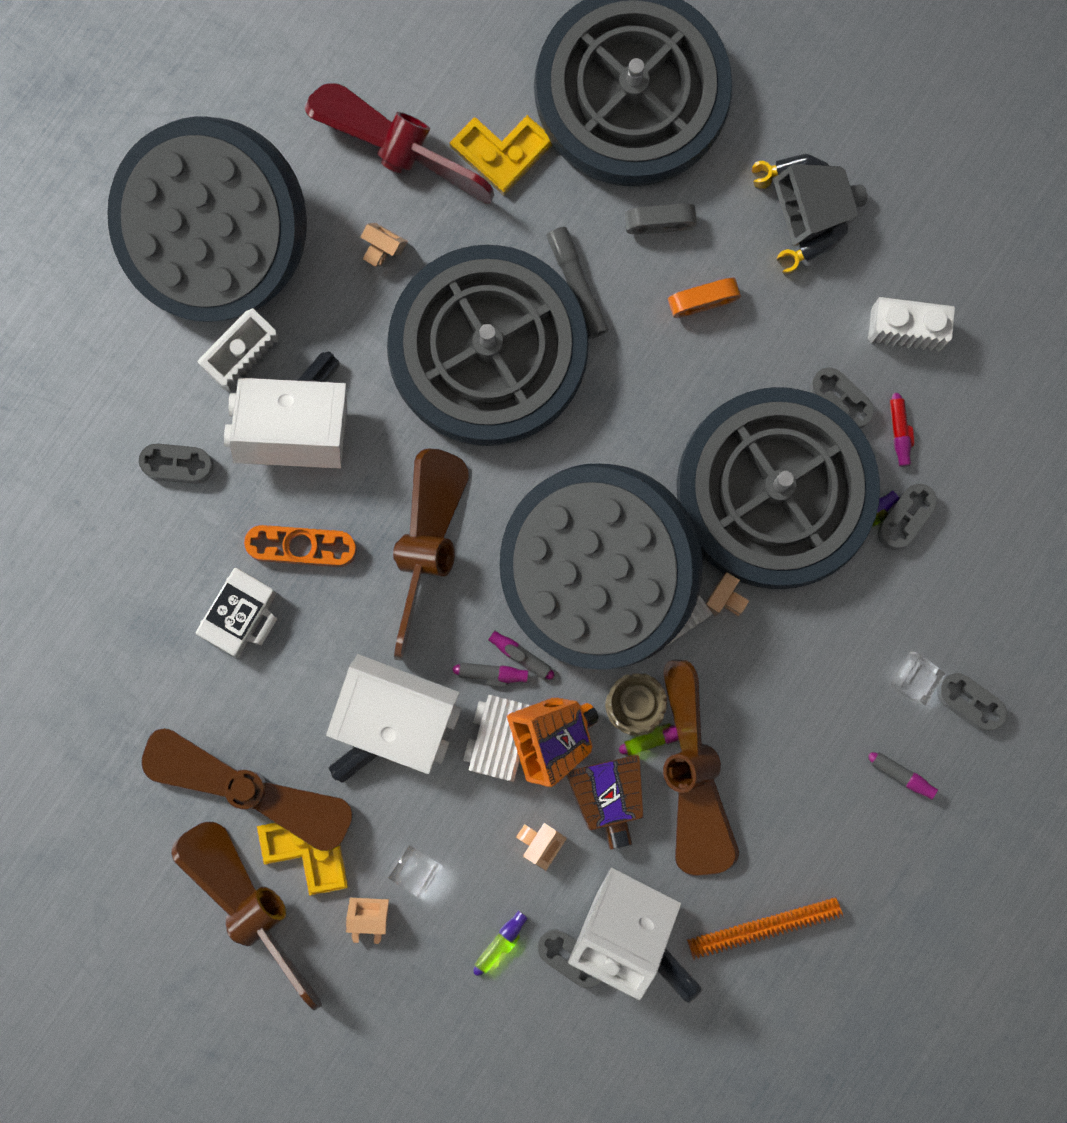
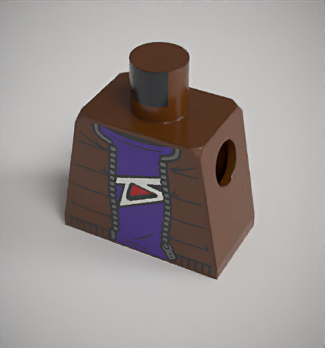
[566,754,643,850]

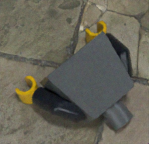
[752,154,867,274]

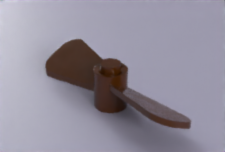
[393,448,469,661]
[663,659,739,876]
[141,728,353,851]
[172,821,322,1011]

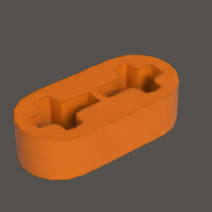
[668,277,741,318]

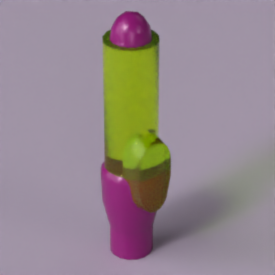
[619,723,679,756]

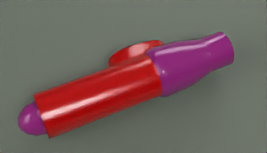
[889,393,914,467]

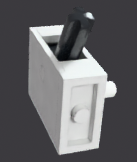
[224,351,348,468]
[326,654,462,783]
[568,867,702,1003]

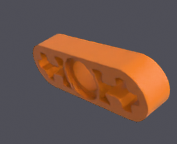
[244,525,357,567]

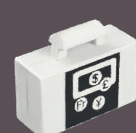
[196,568,277,658]

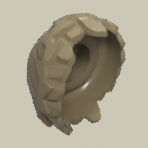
[605,673,667,736]

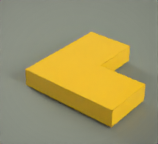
[449,115,552,196]
[257,823,349,896]

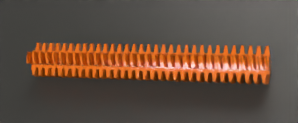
[687,898,843,960]

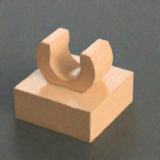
[360,223,408,267]
[705,572,749,616]
[516,823,567,871]
[346,898,389,944]

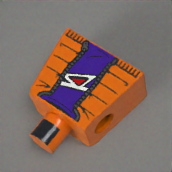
[506,697,599,787]

